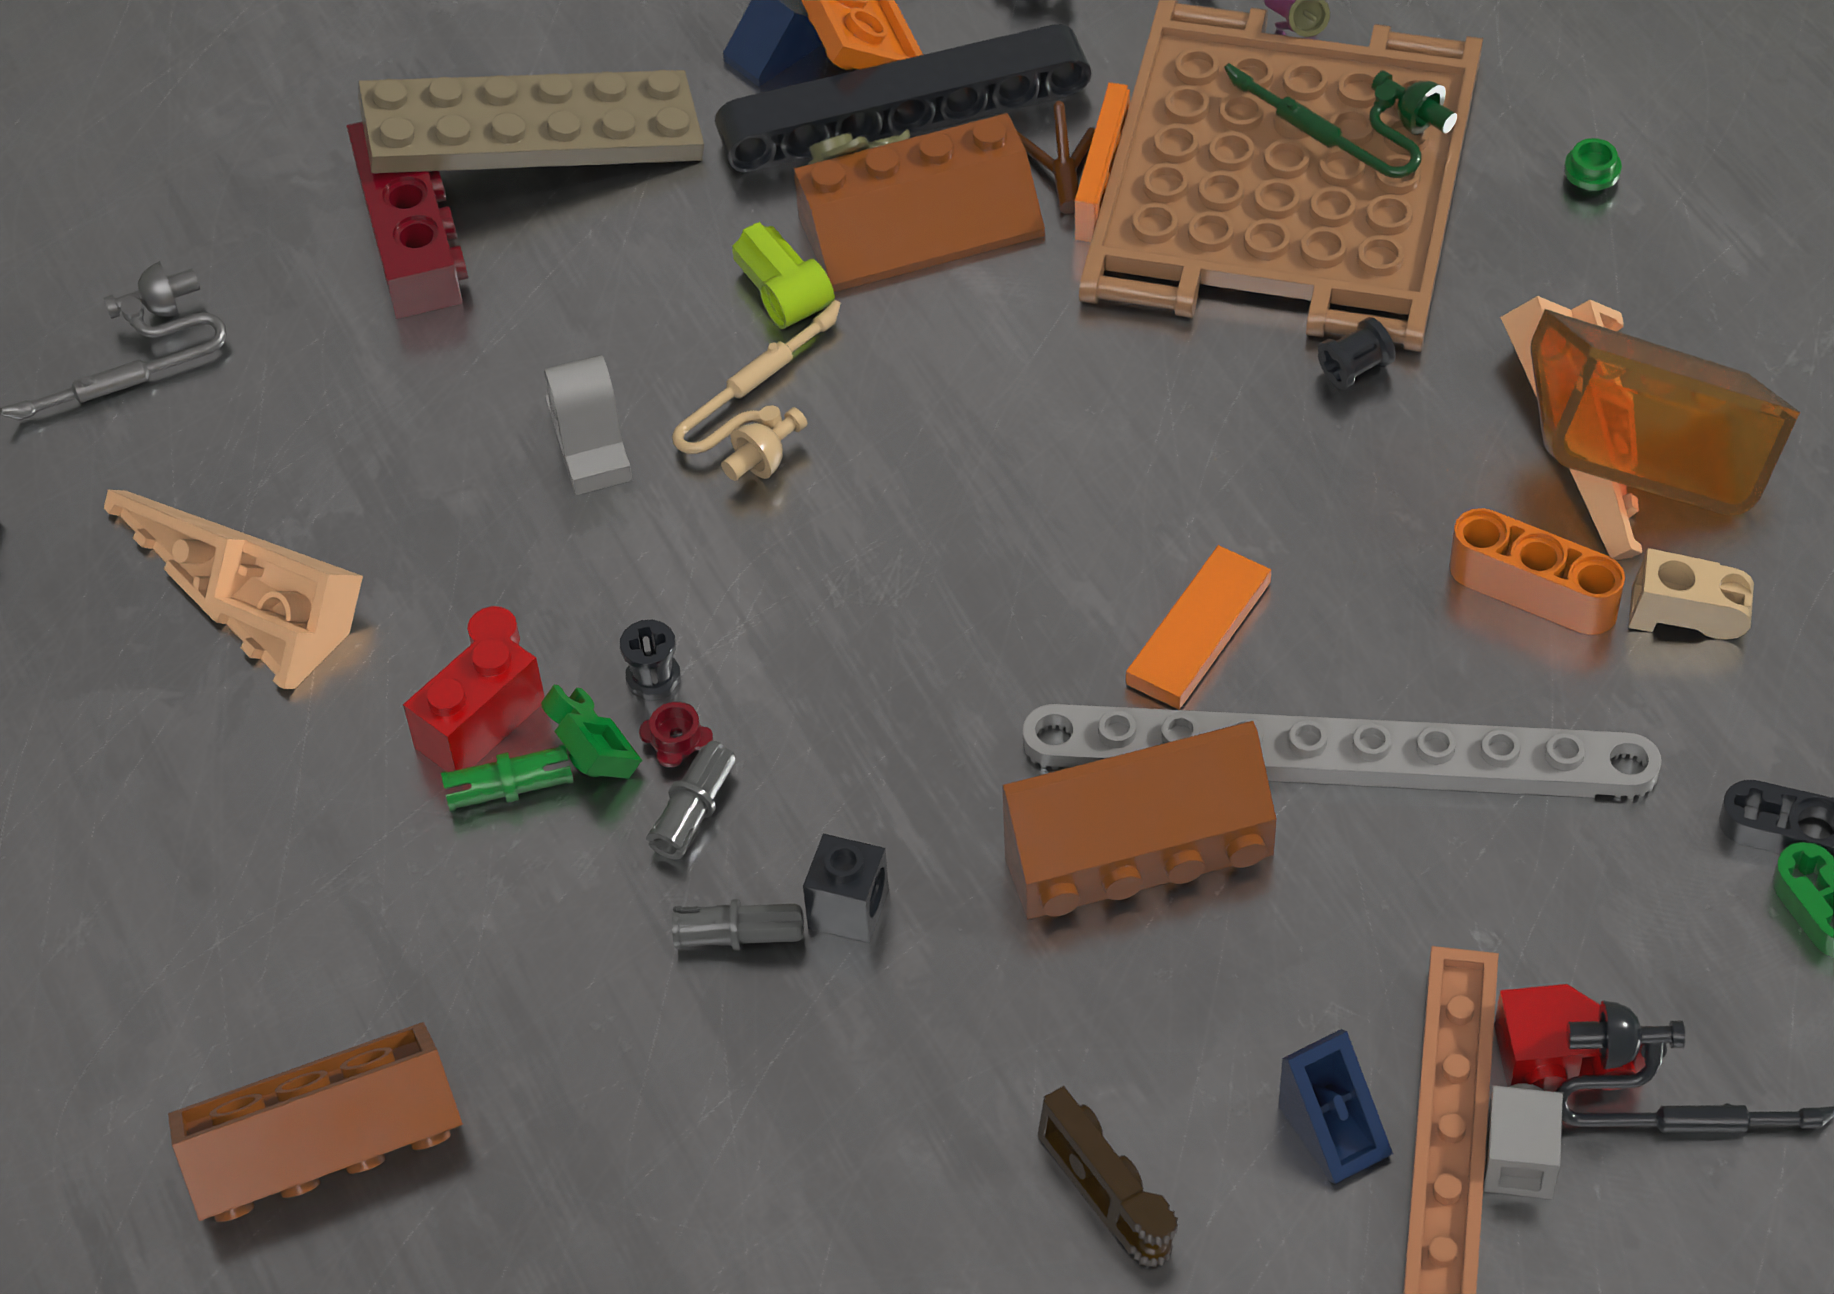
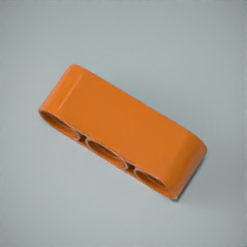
[1449,508,1625,635]

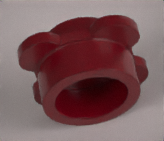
[639,702,713,767]

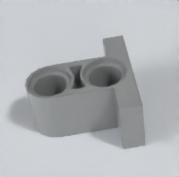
[544,354,633,495]

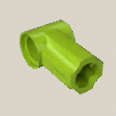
[732,222,835,329]

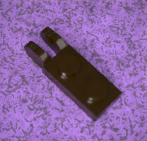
[1037,1086,1178,1269]

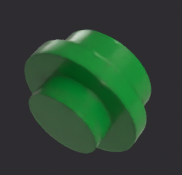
[1564,138,1622,190]

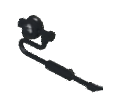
[1556,1001,1834,1133]

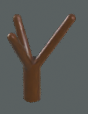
[1016,101,1095,214]

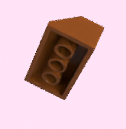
[794,113,1045,292]
[1002,721,1277,920]
[168,1022,463,1222]

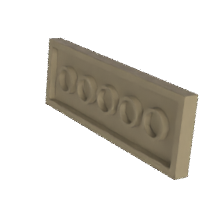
[358,70,704,173]

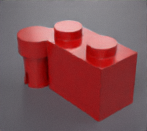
[403,606,545,772]

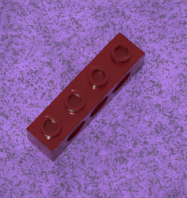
[346,122,468,319]

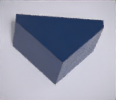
[723,0,823,87]
[1278,1029,1393,1184]

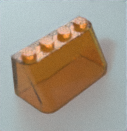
[1530,309,1800,516]

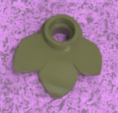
[808,129,910,164]

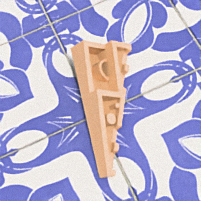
[1500,296,1642,560]
[104,490,363,689]

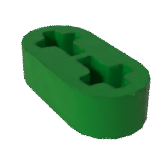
[1773,842,1834,958]

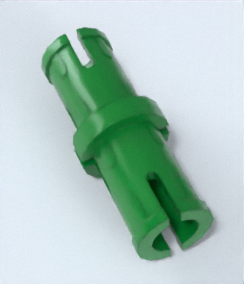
[441,744,574,812]

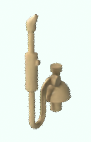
[672,300,841,481]

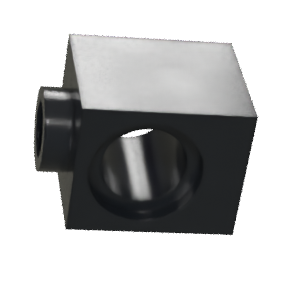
[803,833,889,943]

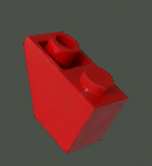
[1494,984,1645,1092]

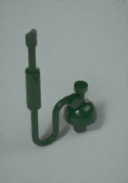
[1224,63,1457,178]

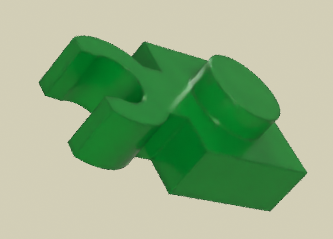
[541,684,642,779]

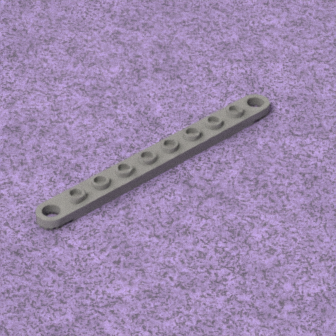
[1023,704,1662,799]

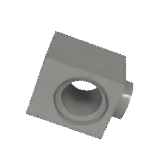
[1483,1084,1563,1199]

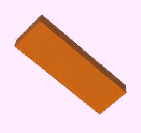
[1075,82,1130,242]
[1126,545,1272,710]

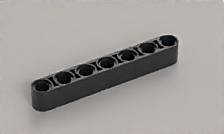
[715,24,1092,172]

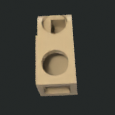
[1628,548,1754,640]

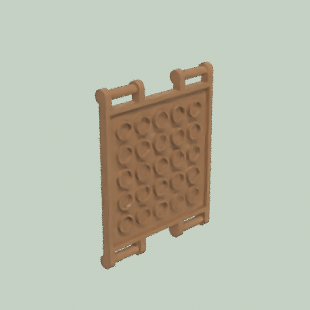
[1079,0,1483,352]

